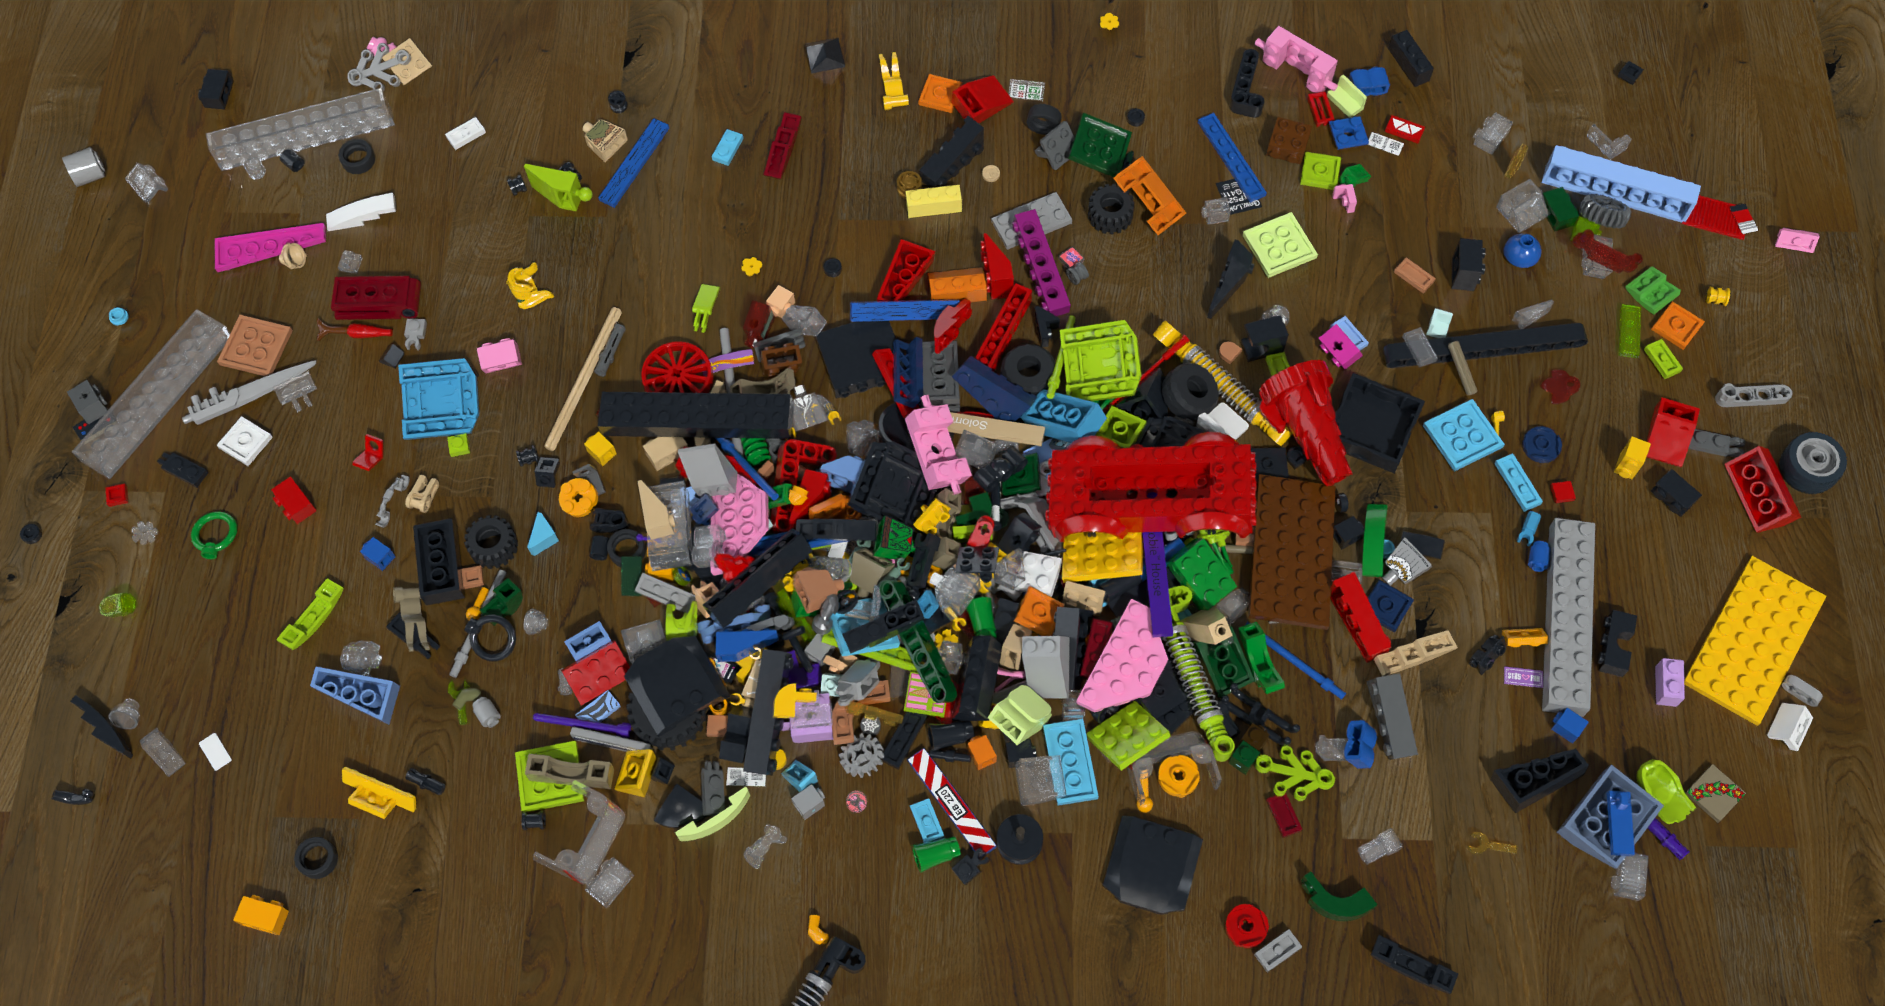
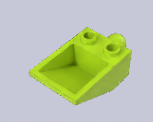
[524,164,593,211]

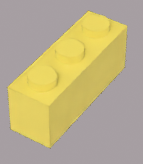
[906,185,962,218]

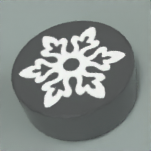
[860,715,881,736]

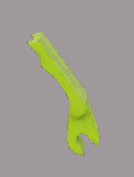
[692,284,720,333]

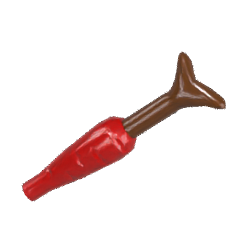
[317,318,393,341]

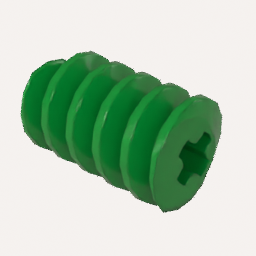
[741,438,771,466]

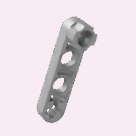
[1715,383,1792,407]

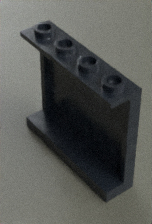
[815,321,907,399]

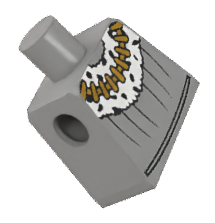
[1382,538,1432,586]

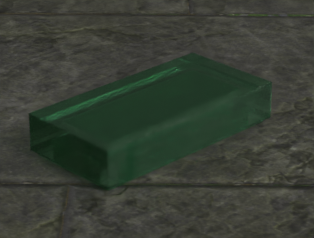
[621,556,642,596]

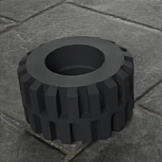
[1088,184,1135,234]
[464,515,518,569]

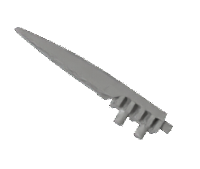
[182,360,316,425]

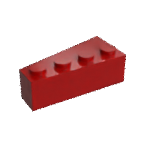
[876,239,935,301]
[1330,571,1391,663]

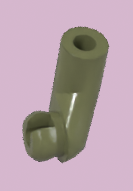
[452,688,481,710]

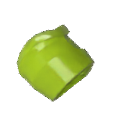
[666,601,698,641]

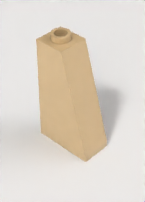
[1181,606,1233,645]

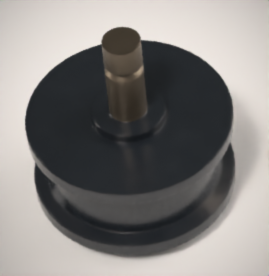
[997,814,1043,865]

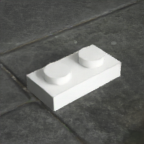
[445,117,486,150]

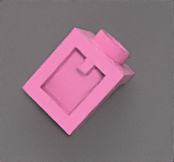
[1332,184,1357,213]

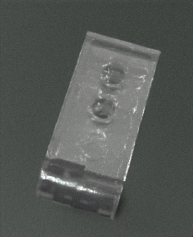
[647,481,693,571]

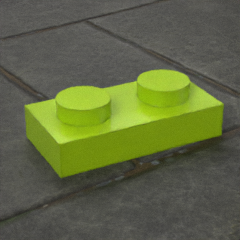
[1644,339,1683,379]

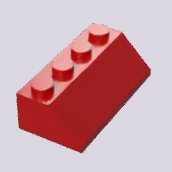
[1724,446,1801,533]

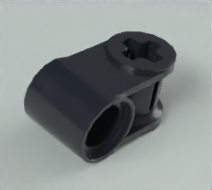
[589,508,629,533]

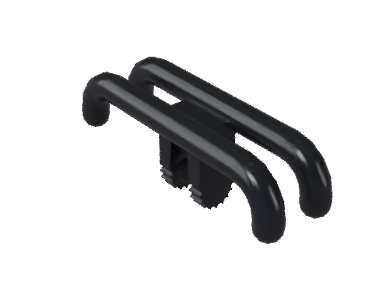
[1221,682,1300,746]

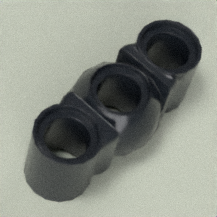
[973,447,1028,493]

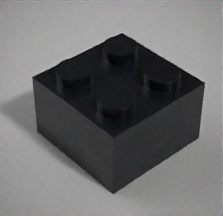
[1451,238,1486,291]

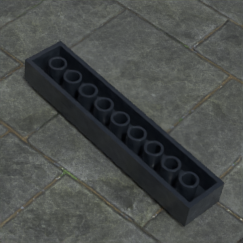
[597,392,794,439]

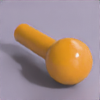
[466,587,489,620]
[1136,773,1153,813]

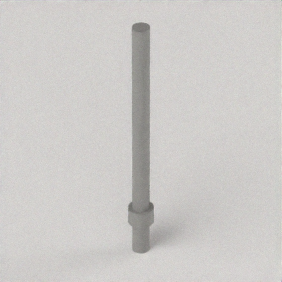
[449,570,506,678]

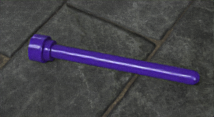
[533,713,631,739]

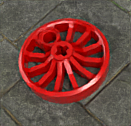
[641,342,714,393]

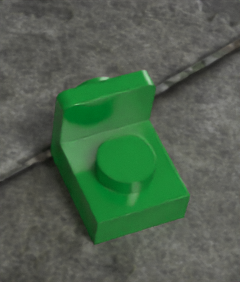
[1338,164,1371,188]

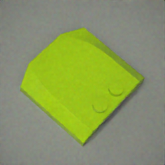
[1060,320,1142,402]

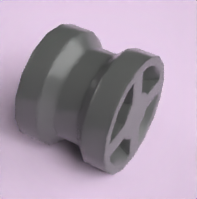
[1066,262,1089,285]

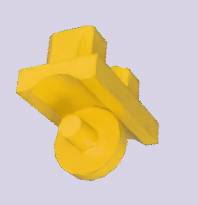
[913,498,951,535]

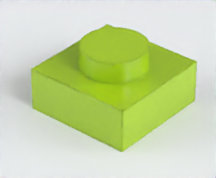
[447,433,470,457]

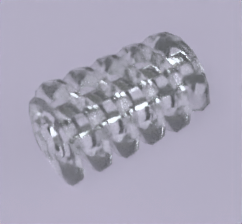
[808,556,852,582]

